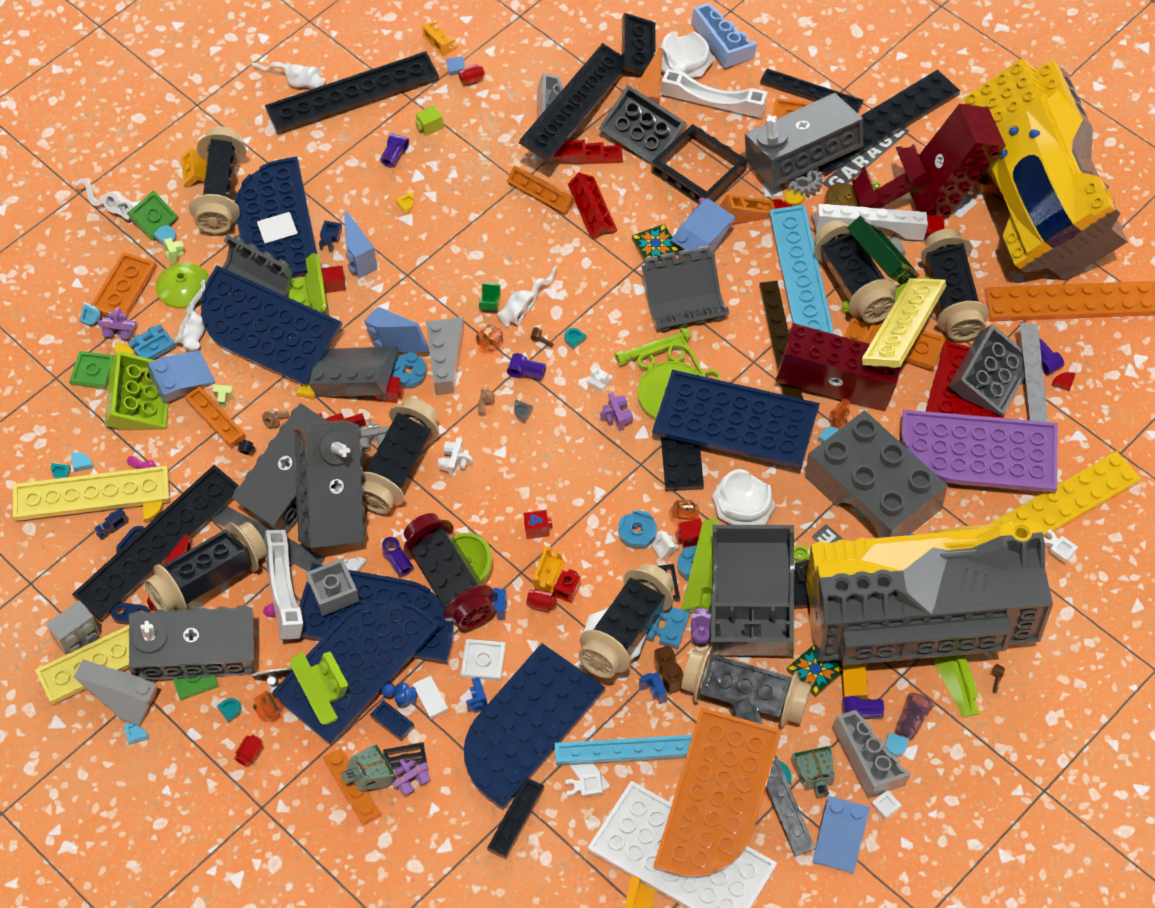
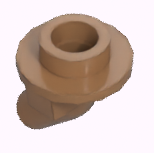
[478,388,495,415]
[262,409,289,428]

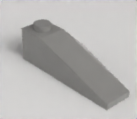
[74,659,157,727]

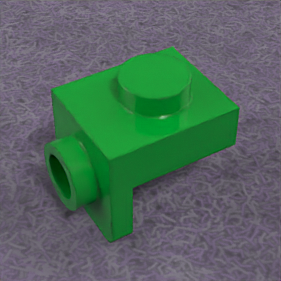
[479,282,501,311]

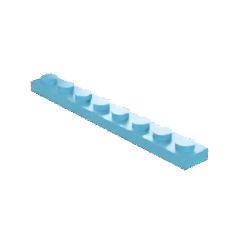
[555,735,693,765]

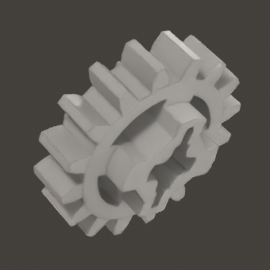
[784,167,823,197]

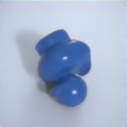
[381,682,416,707]

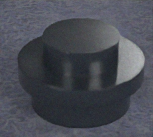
[237,440,256,456]

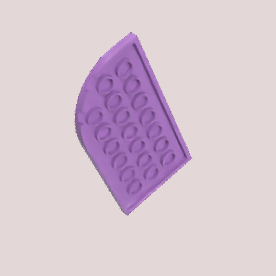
[902,410,1058,493]

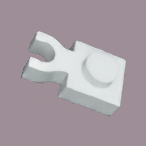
[1044,529,1078,564]
[565,772,604,797]

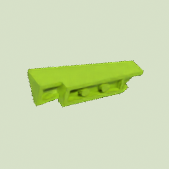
[681,518,718,614]
[932,655,979,717]

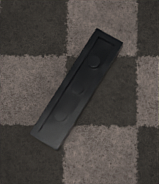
[487,777,545,859]

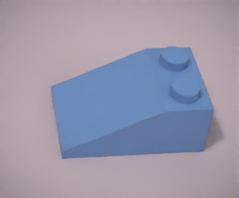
[671,198,736,255]
[344,211,377,279]
[364,307,429,352]
[148,350,215,404]
[812,796,870,874]

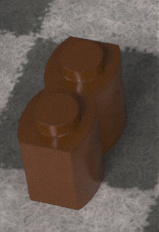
[654,645,683,695]

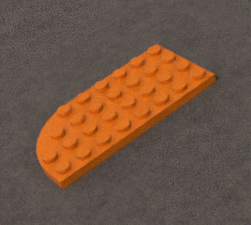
[653,707,782,877]

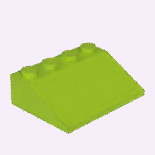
[104,351,168,430]

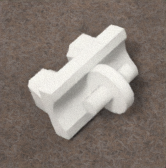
[439,438,473,478]

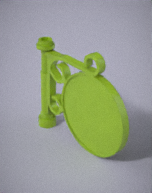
[614,327,720,420]

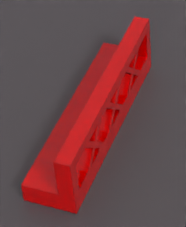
[568,172,617,239]

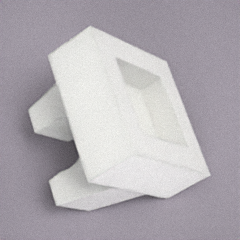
[587,367,613,393]
[651,531,679,560]

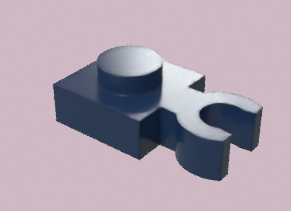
[319,220,343,251]
[94,508,128,539]

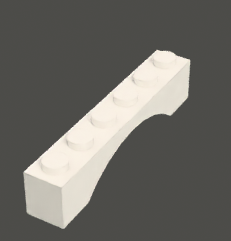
[662,68,768,119]
[815,204,928,240]
[264,530,303,640]

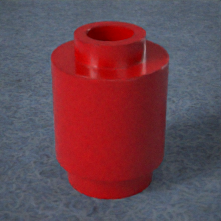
[458,63,485,85]
[526,588,557,612]
[234,735,263,767]

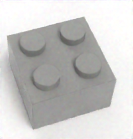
[305,558,359,616]
[46,600,101,655]

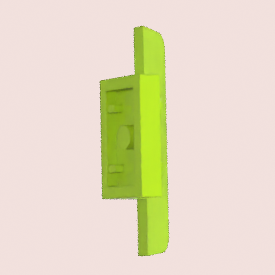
[288,253,326,313]
[290,651,348,725]

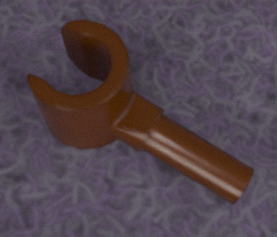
[531,327,554,348]
[991,664,1005,694]

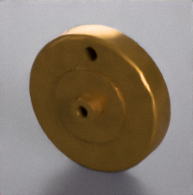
[825,183,861,207]

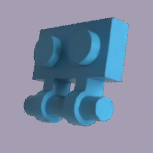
[128,324,176,360]
[646,607,690,650]

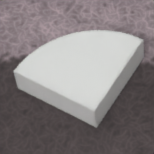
[344,557,367,572]

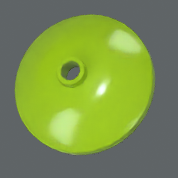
[156,262,209,309]
[453,533,492,582]

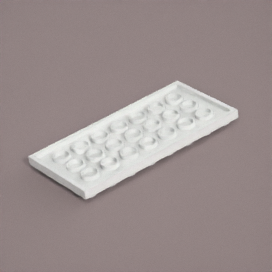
[587,781,777,908]

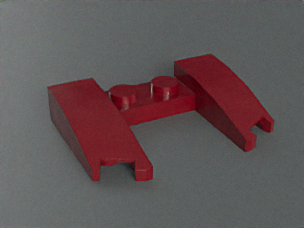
[852,144,931,209]

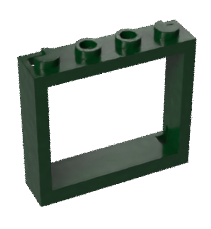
[847,215,920,284]

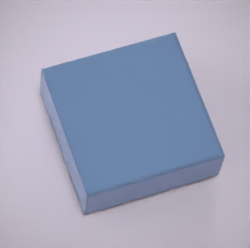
[446,56,465,76]

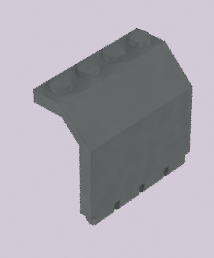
[222,234,292,297]
[641,246,729,330]

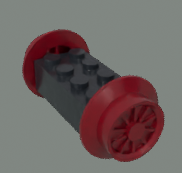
[403,513,495,630]

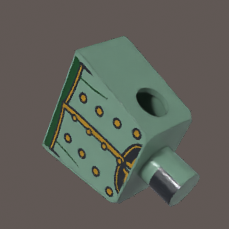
[341,744,396,791]
[791,745,835,798]

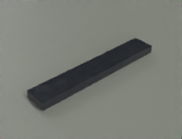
[760,68,864,114]

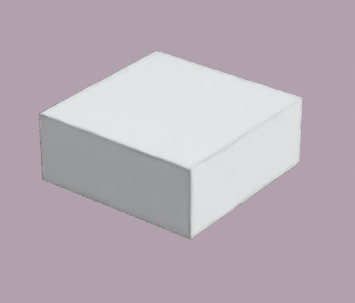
[871,790,902,821]

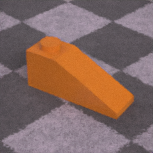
[635,48,663,103]
[719,194,775,224]

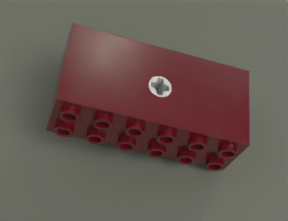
[910,103,1006,217]
[775,323,901,412]

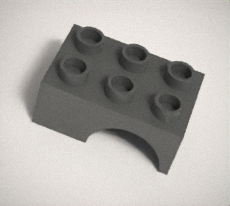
[805,410,948,538]
[711,525,794,656]

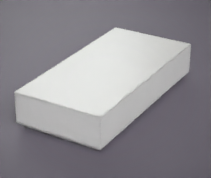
[412,676,449,720]

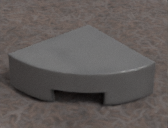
[514,400,533,424]

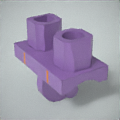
[98,308,136,339]
[600,393,633,431]
[691,608,711,644]
[392,759,431,796]

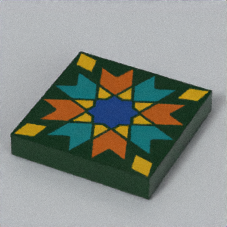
[632,224,680,262]
[786,645,843,697]

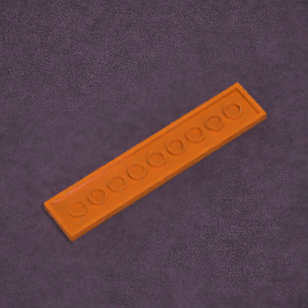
[985,281,1155,322]

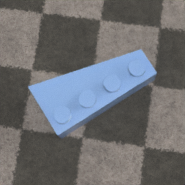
[691,3,757,68]

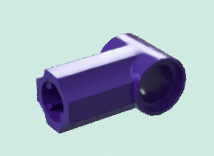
[380,133,409,168]
[1039,339,1065,375]
[506,353,546,380]
[382,537,414,577]
[842,696,884,718]

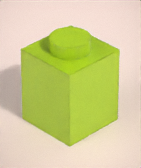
[415,105,444,136]

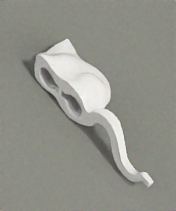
[252,62,326,89]
[72,178,141,219]
[497,266,558,328]
[174,279,205,352]

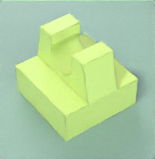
[164,238,184,264]
[213,384,236,407]

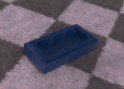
[370,700,415,741]

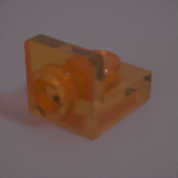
[829,398,850,429]

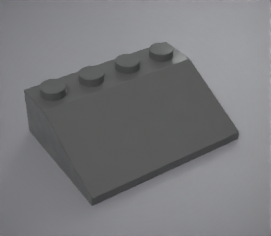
[598,85,688,163]
[949,324,1025,416]
[309,346,398,397]

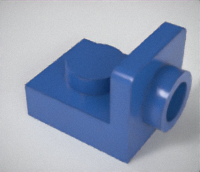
[491,588,508,620]
[639,672,667,704]
[466,677,487,712]

